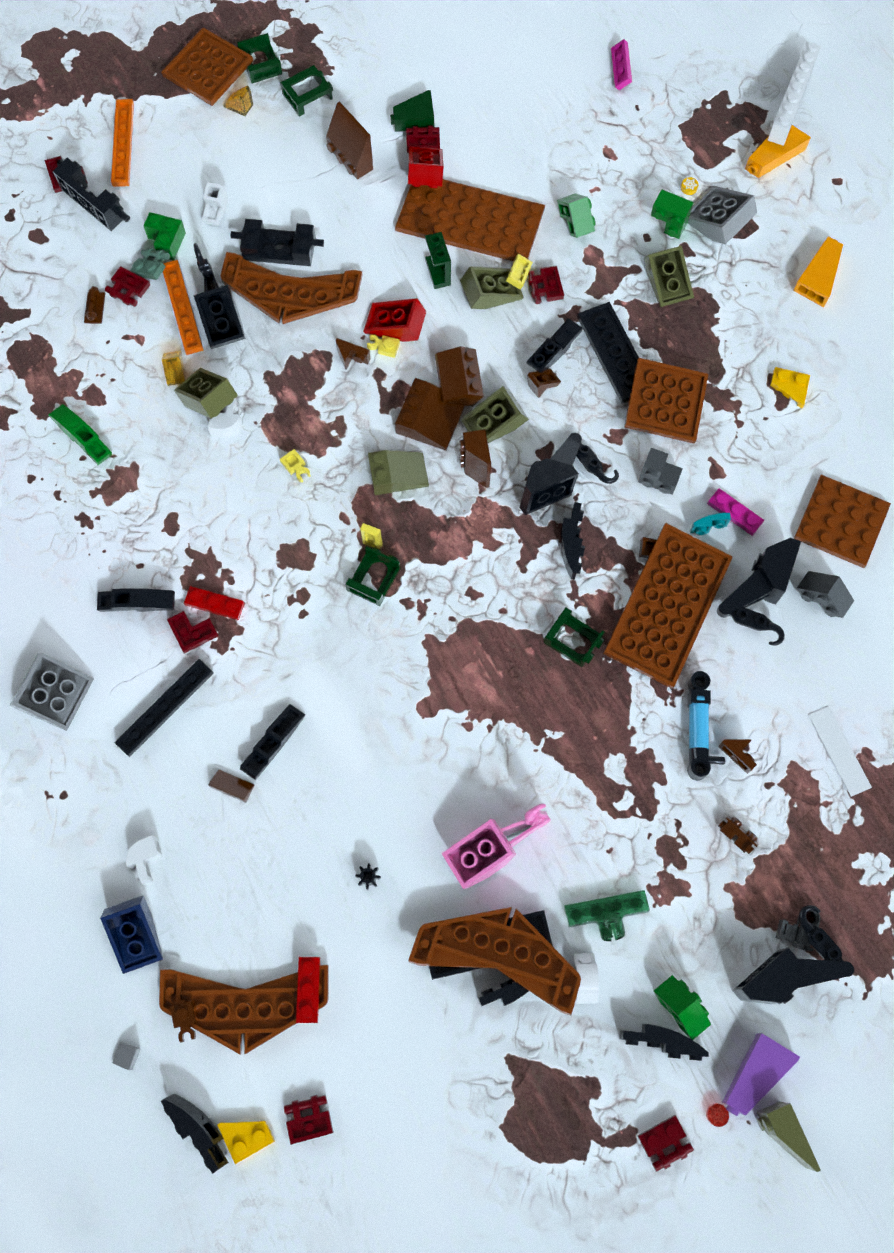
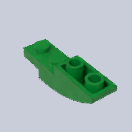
[48,404,112,465]

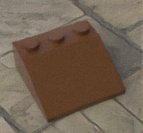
[326,101,373,180]
[395,378,465,451]

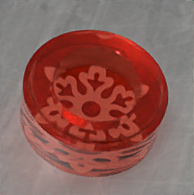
[706,1103,729,1127]

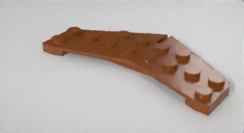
[220,252,363,324]
[408,907,581,1016]
[159,965,329,1055]

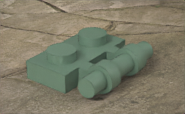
[130,248,170,280]

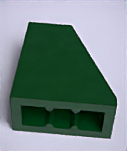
[390,90,434,132]

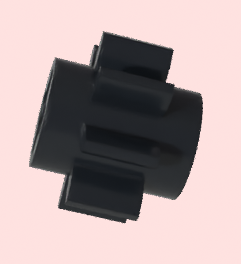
[355,863,381,890]

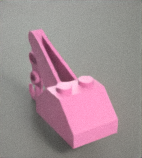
[442,804,551,889]

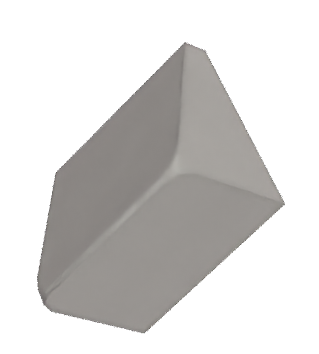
[112,1042,140,1070]

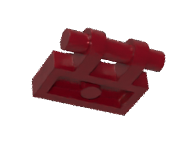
[406,125,440,153]
[105,266,151,307]
[528,266,564,304]
[284,1095,334,1145]
[637,1115,694,1172]

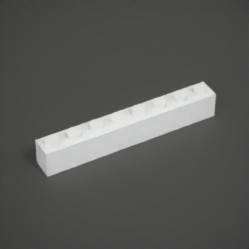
[768,41,822,146]

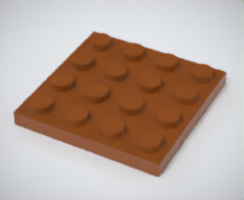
[162,28,254,106]
[624,358,709,444]
[794,474,891,568]

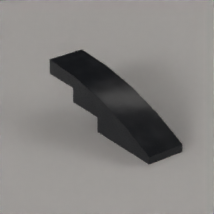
[240,704,305,780]

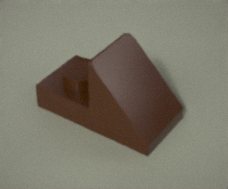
[336,338,371,370]
[527,369,561,398]
[718,739,757,774]

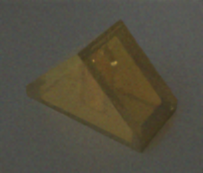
[223,85,254,116]
[162,351,185,386]

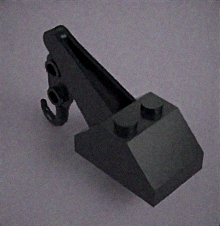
[193,243,246,349]
[519,433,619,515]
[717,537,801,646]
[732,905,854,1004]

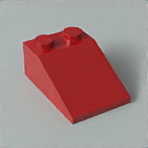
[408,146,444,188]
[363,298,427,342]

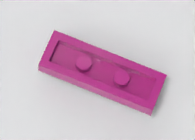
[611,39,632,90]
[707,488,764,536]

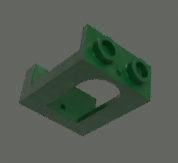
[237,33,282,84]
[280,65,333,117]
[425,232,451,289]
[345,546,401,606]
[544,607,605,667]

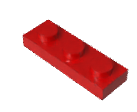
[184,586,245,620]
[296,957,321,1023]

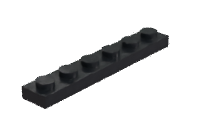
[114,659,214,757]

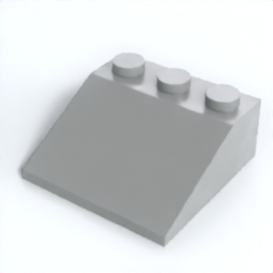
[688,186,758,245]
[9,652,94,731]

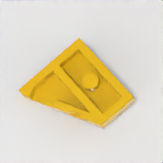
[770,367,810,408]
[217,1121,275,1164]

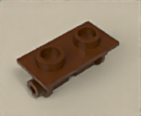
[84,286,106,324]
[718,815,759,854]

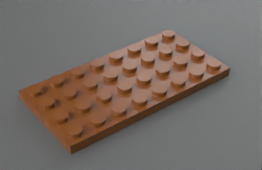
[395,179,545,262]
[603,523,733,689]

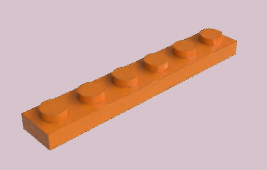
[111,99,134,187]
[163,260,204,355]

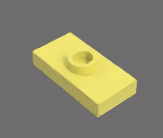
[506,254,533,290]
[360,523,382,550]

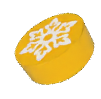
[681,177,699,195]

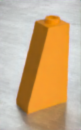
[745,125,811,178]
[793,236,843,307]

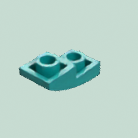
[690,513,731,535]

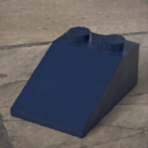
[100,895,163,974]

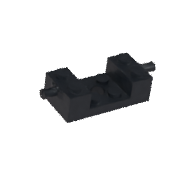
[53,157,130,231]
[230,219,324,267]

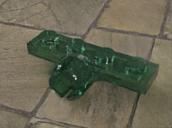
[564,890,650,941]

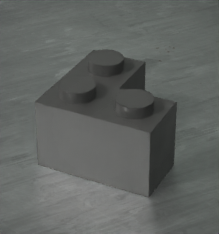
[638,448,683,495]
[797,571,855,618]

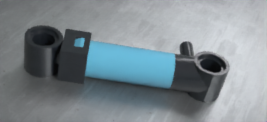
[687,671,725,781]

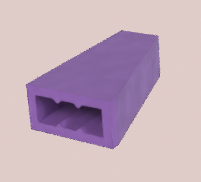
[722,1033,800,1116]

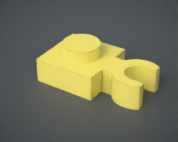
[367,335,400,358]
[279,449,311,483]

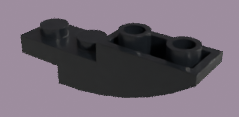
[526,318,582,373]
[561,502,585,580]
[97,588,175,612]
[478,980,529,1007]
[620,1024,709,1061]
[161,1094,229,1174]

